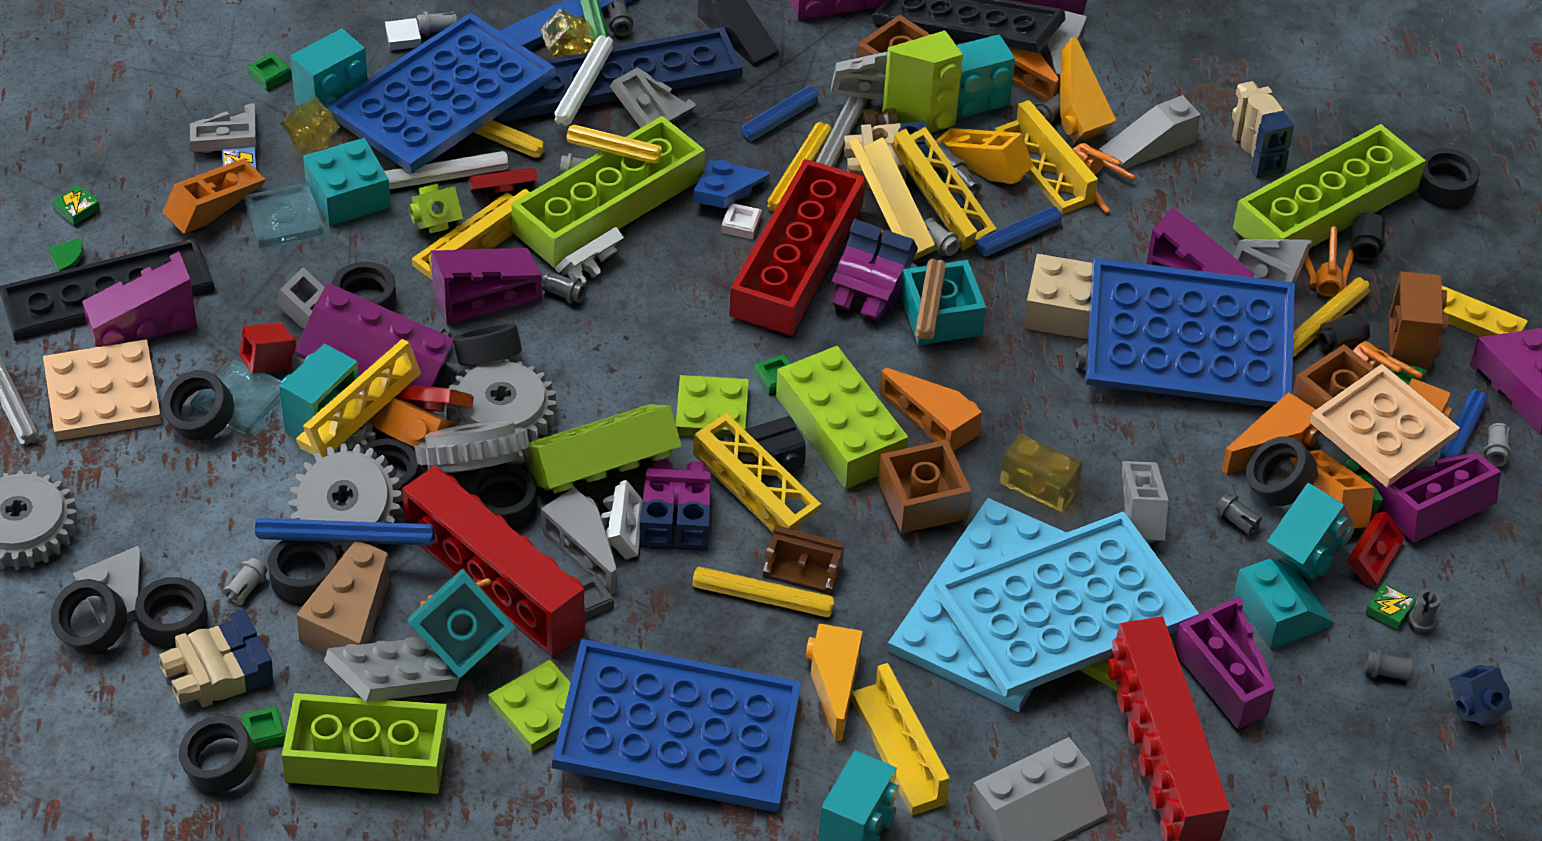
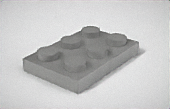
[324,637,460,702]

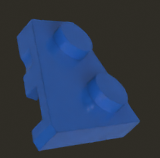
[693,160,770,208]

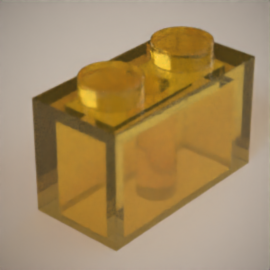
[1000,433,1083,512]

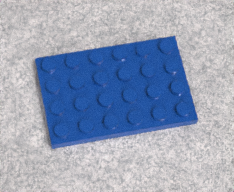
[326,13,556,174]
[1085,258,1295,407]
[551,639,801,812]

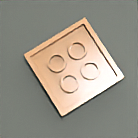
[43,339,162,441]
[1309,364,1460,487]

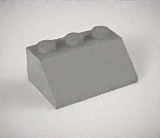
[970,737,1108,841]

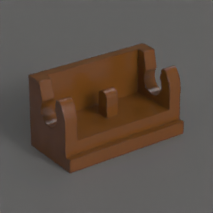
[763,525,845,595]

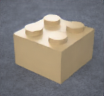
[1023,254,1092,340]

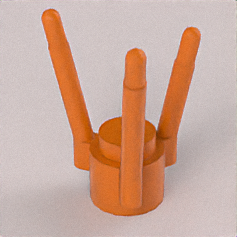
[1073,143,1136,214]
[1304,226,1354,297]
[1353,341,1423,379]

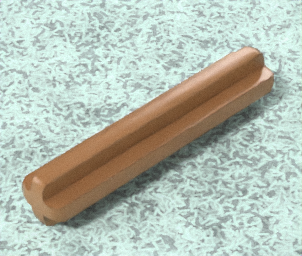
[915,258,946,340]

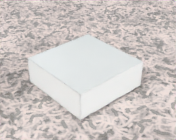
[385,18,421,51]
[721,203,762,240]

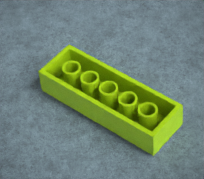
[511,116,705,268]
[1233,124,1426,248]

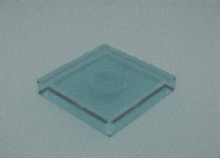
[244,182,324,248]
[190,358,282,436]

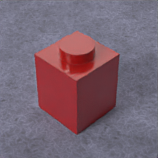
[239,322,297,374]

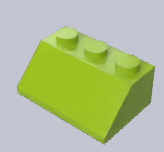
[882,31,963,133]

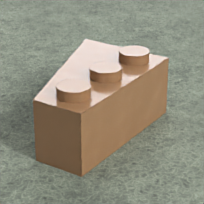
[296,541,390,654]

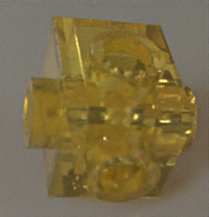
[540,8,595,58]
[280,97,340,153]

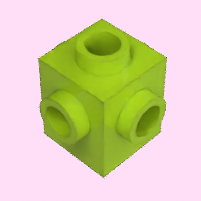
[409,184,463,233]

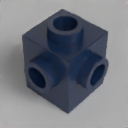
[1449,665,1513,726]

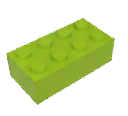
[776,346,908,490]
[521,404,682,493]
[282,693,448,794]

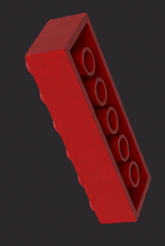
[729,158,865,336]
[402,466,585,659]
[1107,616,1230,841]

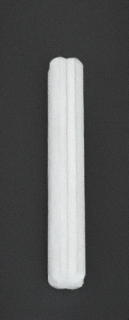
[554,35,613,126]
[384,151,509,190]

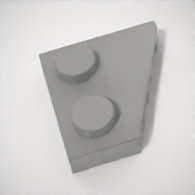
[831,51,888,100]
[610,67,696,128]
[190,103,257,153]
[1233,239,1313,283]
[73,546,142,625]

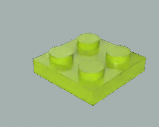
[676,375,749,439]
[488,660,571,753]

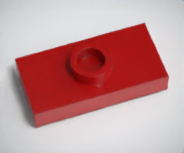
[468,167,538,193]
[397,385,474,412]

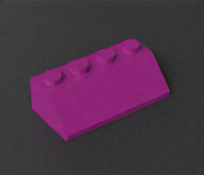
[294,283,454,407]

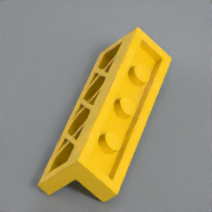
[995,100,1098,215]
[892,127,996,251]
[849,137,937,261]
[411,189,530,280]
[296,339,421,458]
[693,412,821,533]
[851,663,950,816]

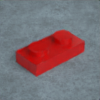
[1347,511,1405,587]

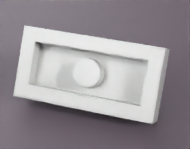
[555,227,624,283]
[601,480,643,560]

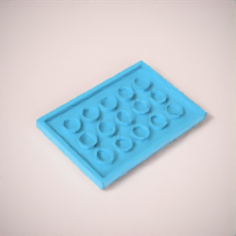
[887,498,1066,712]
[934,511,1199,698]

